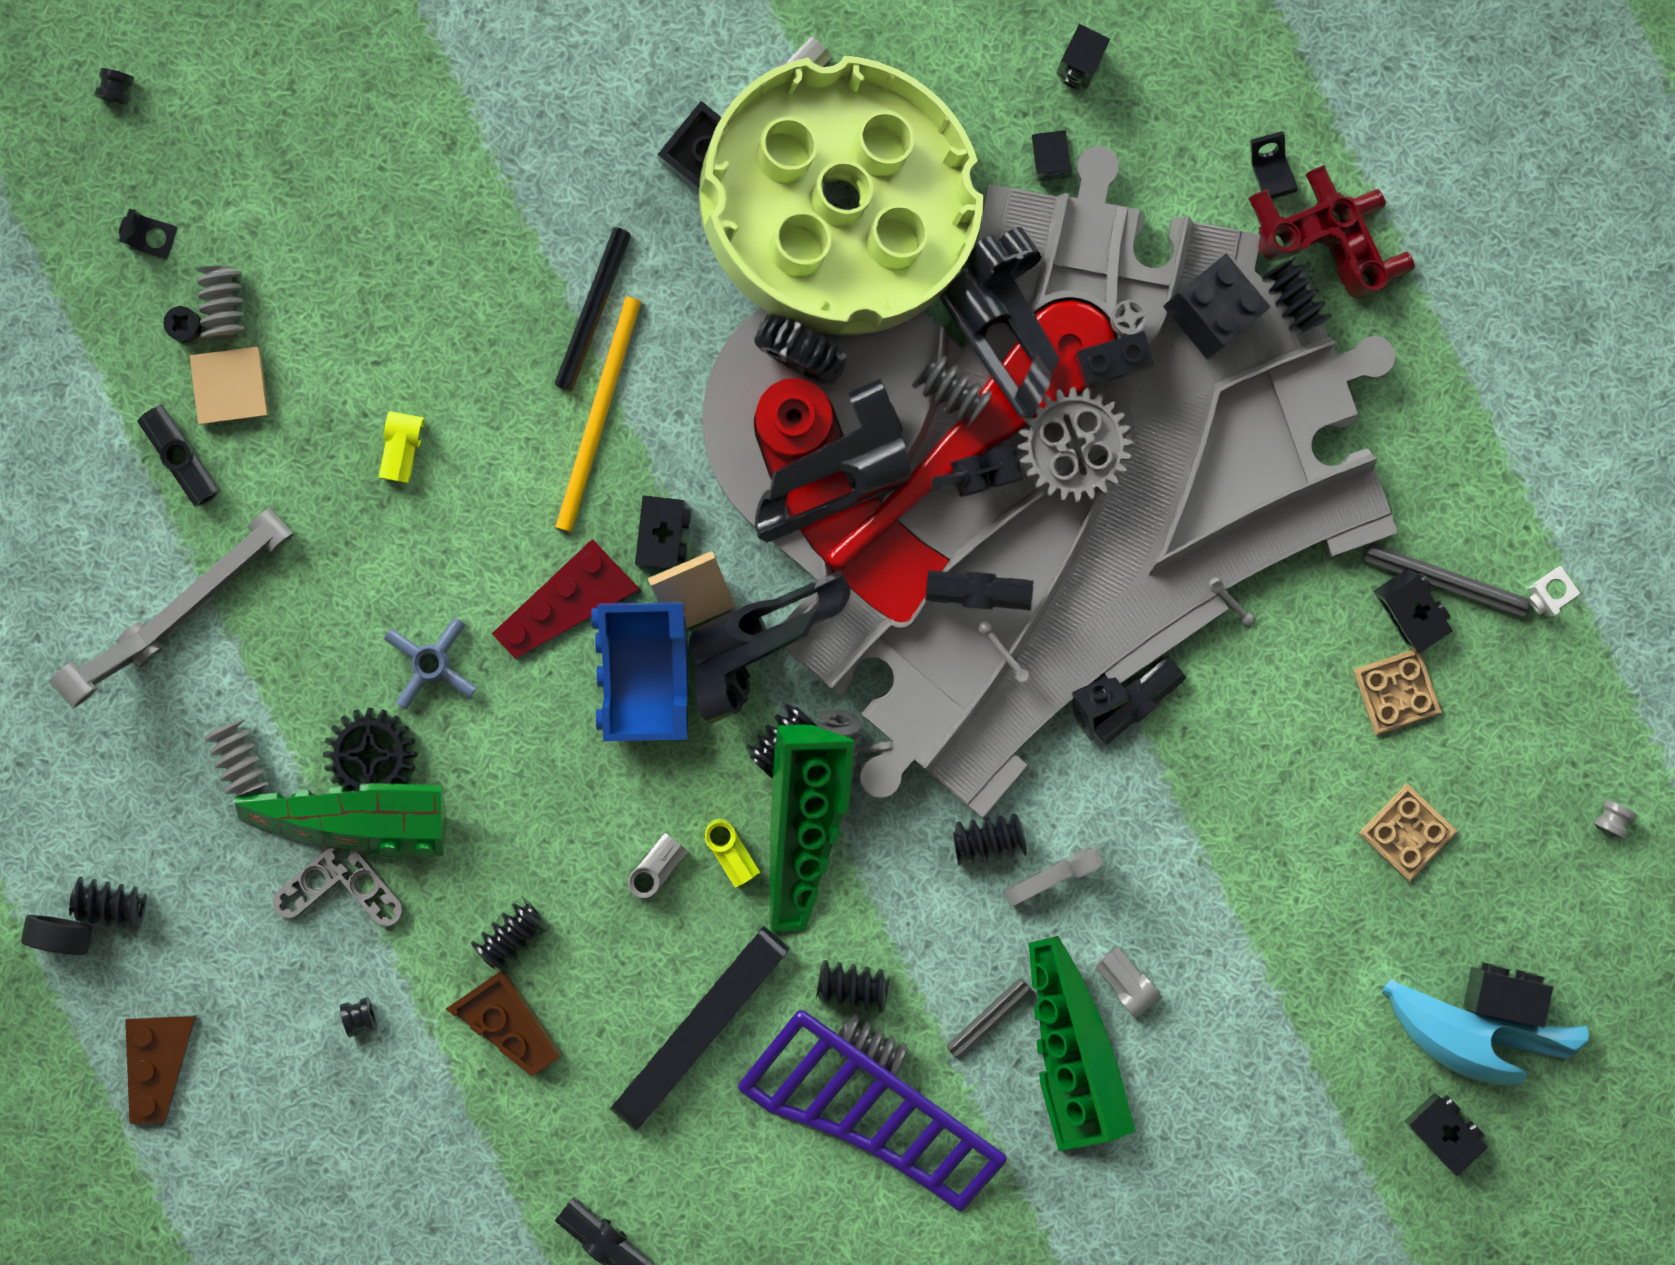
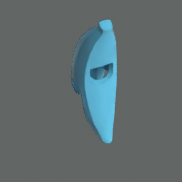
[1382,979,1589,1086]

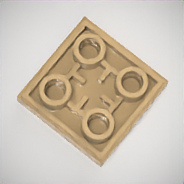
[189,347,269,425]
[648,551,736,628]
[1353,650,1441,735]
[1359,783,1458,881]

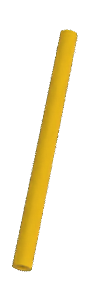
[555,296,642,532]

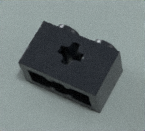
[1056,23,1110,90]
[1073,331,1154,389]
[635,495,691,569]
[1373,568,1453,654]
[1404,1093,1488,1176]

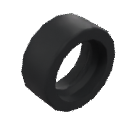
[21,915,92,955]

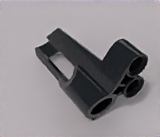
[939,227,1059,419]
[755,379,911,543]
[689,571,851,724]

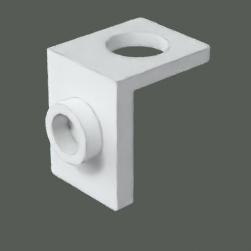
[1527,566,1580,617]

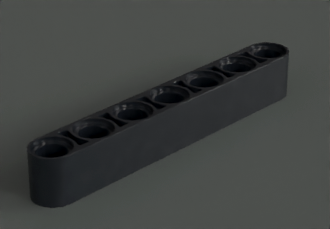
[609,926,790,1131]

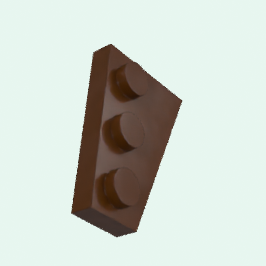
[446,970,563,1076]
[125,1015,197,1124]

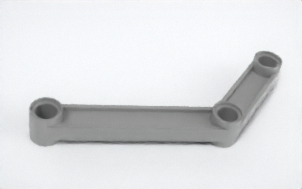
[49,507,294,709]

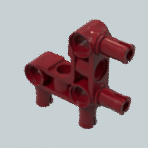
[1248,165,1415,299]

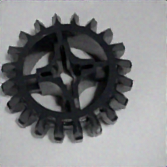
[754,314,847,384]
[323,708,418,792]

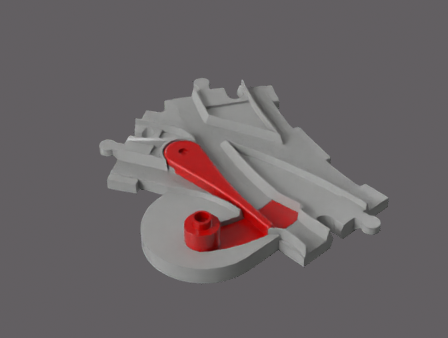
[703,146,1398,818]

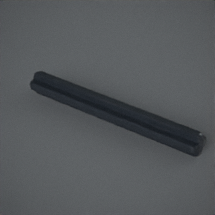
[555,227,631,391]

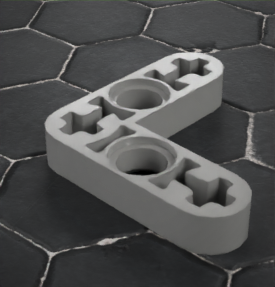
[1003,845,1105,906]
[273,848,403,926]

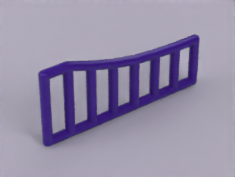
[738,1010,1007,1211]

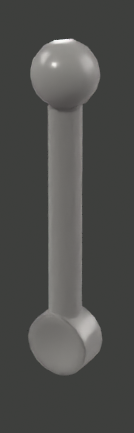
[1209,578,1254,626]
[979,621,1029,682]
[857,741,893,755]

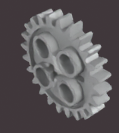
[1017,387,1133,502]

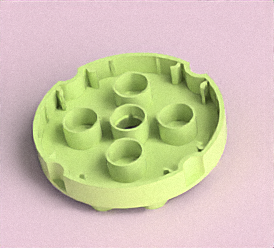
[699,56,983,335]

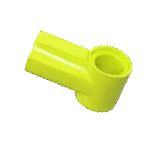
[379,411,425,484]
[705,819,760,888]

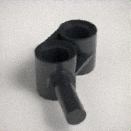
[931,445,1024,497]

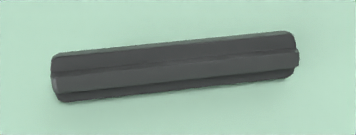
[947,979,1032,1059]

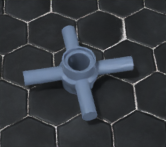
[384,617,477,710]

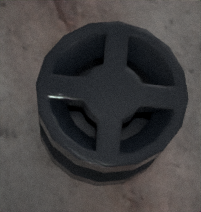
[94,68,135,105]
[163,306,202,343]
[340,997,377,1038]

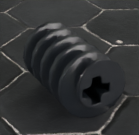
[1261,256,1332,335]
[746,704,817,779]
[953,813,1027,866]
[69,876,147,931]
[471,896,549,971]
[816,960,890,1013]

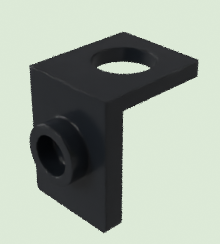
[1032,130,1072,182]
[1250,131,1298,199]
[119,208,177,259]
[1072,676,1129,741]

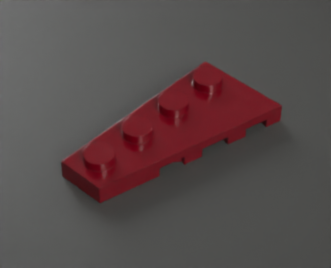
[491,539,640,659]

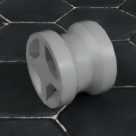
[1110,300,1148,337]
[1593,799,1638,840]

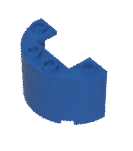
[592,602,688,741]

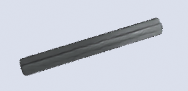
[1364,544,1530,618]

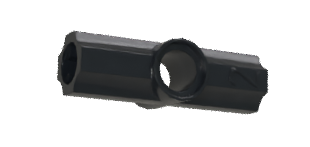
[137,404,221,508]
[925,570,1034,611]
[1093,656,1186,745]
[555,1197,655,1265]

